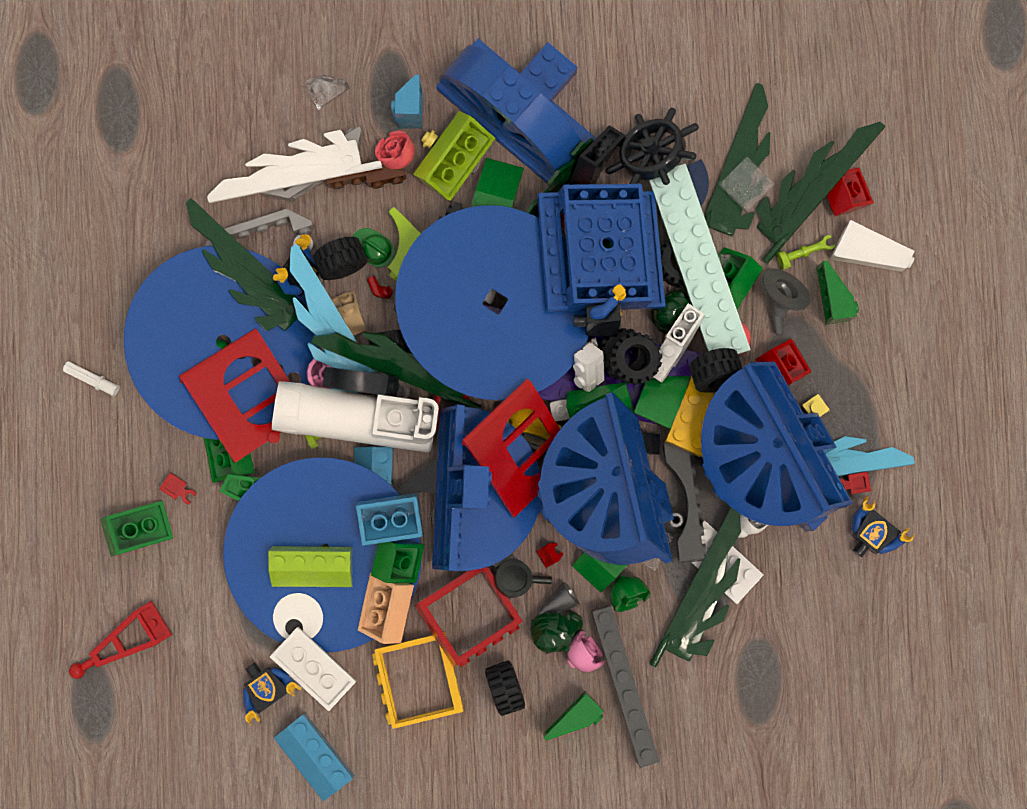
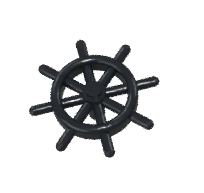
[606,108,699,185]

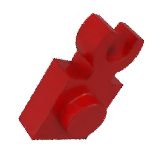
[159,472,197,505]
[840,472,871,495]

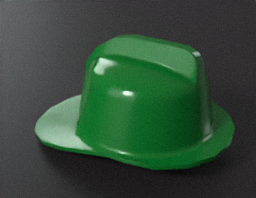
[353,228,395,267]

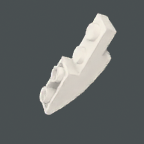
[653,303,705,383]

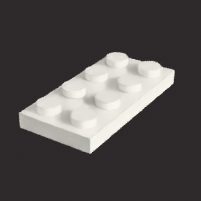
[691,521,763,604]
[270,627,357,711]

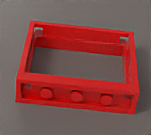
[415,567,523,667]

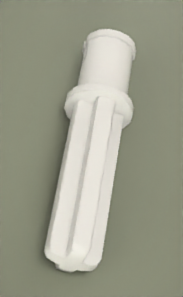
[63,361,120,397]

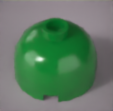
[610,575,651,612]

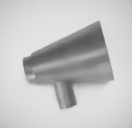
[664,507,686,534]
[539,582,580,614]

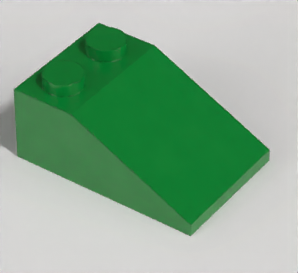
[471,158,524,208]
[816,260,859,325]
[566,382,634,419]
[100,500,174,557]
[543,691,604,741]

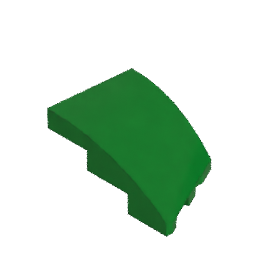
[633,376,690,429]

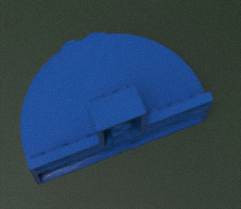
[437,38,596,186]
[701,362,853,526]
[538,392,674,565]
[432,405,543,571]

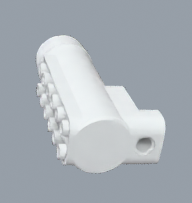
[272,381,438,453]

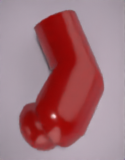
[366,276,393,299]

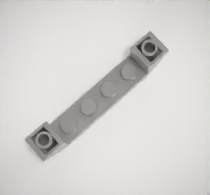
[262,127,363,202]
[205,209,315,246]

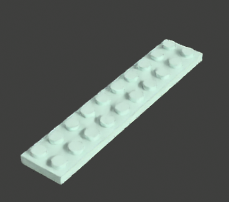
[649,163,751,355]

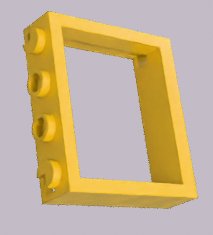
[372,632,464,729]

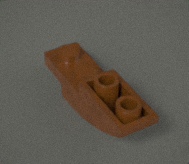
[326,162,407,190]

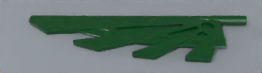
[704,83,771,236]
[756,122,885,264]
[525,137,594,218]
[186,198,309,331]
[311,332,481,409]
[649,507,741,668]

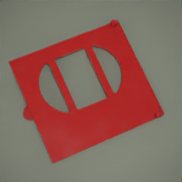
[179,328,290,463]
[462,378,560,518]

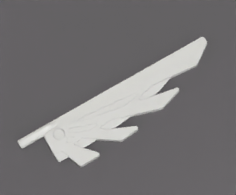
[207,130,382,203]

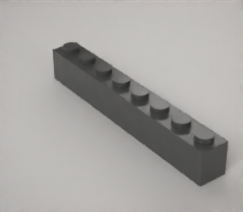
[591,605,659,768]

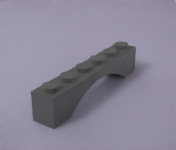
[663,443,707,564]

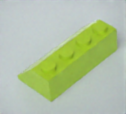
[413,111,496,201]
[268,546,352,587]

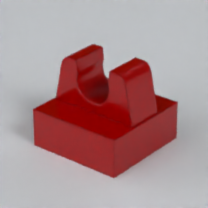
[536,542,564,568]

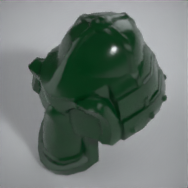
[651,290,692,334]
[530,612,583,654]

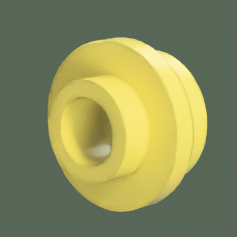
[421,130,438,149]

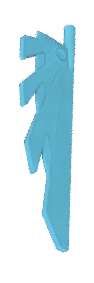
[289,244,377,393]
[826,436,915,476]

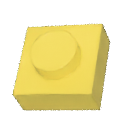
[801,394,829,417]

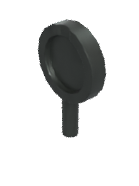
[494,559,552,598]

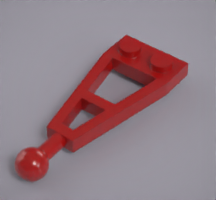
[69,601,173,679]

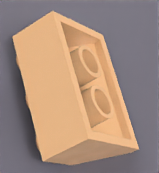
[358,573,414,644]

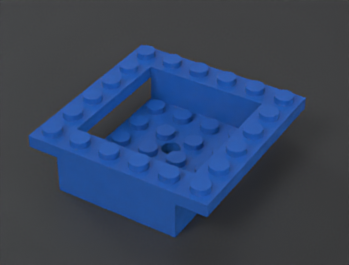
[537,184,666,312]

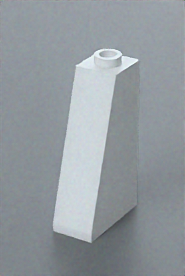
[830,220,915,272]

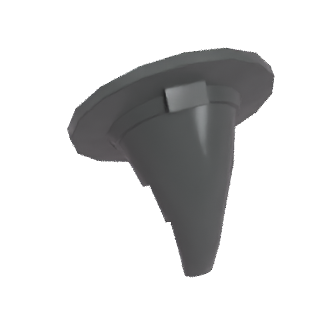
[762,269,810,335]

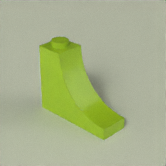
[388,207,421,282]

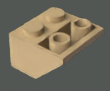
[331,291,367,335]

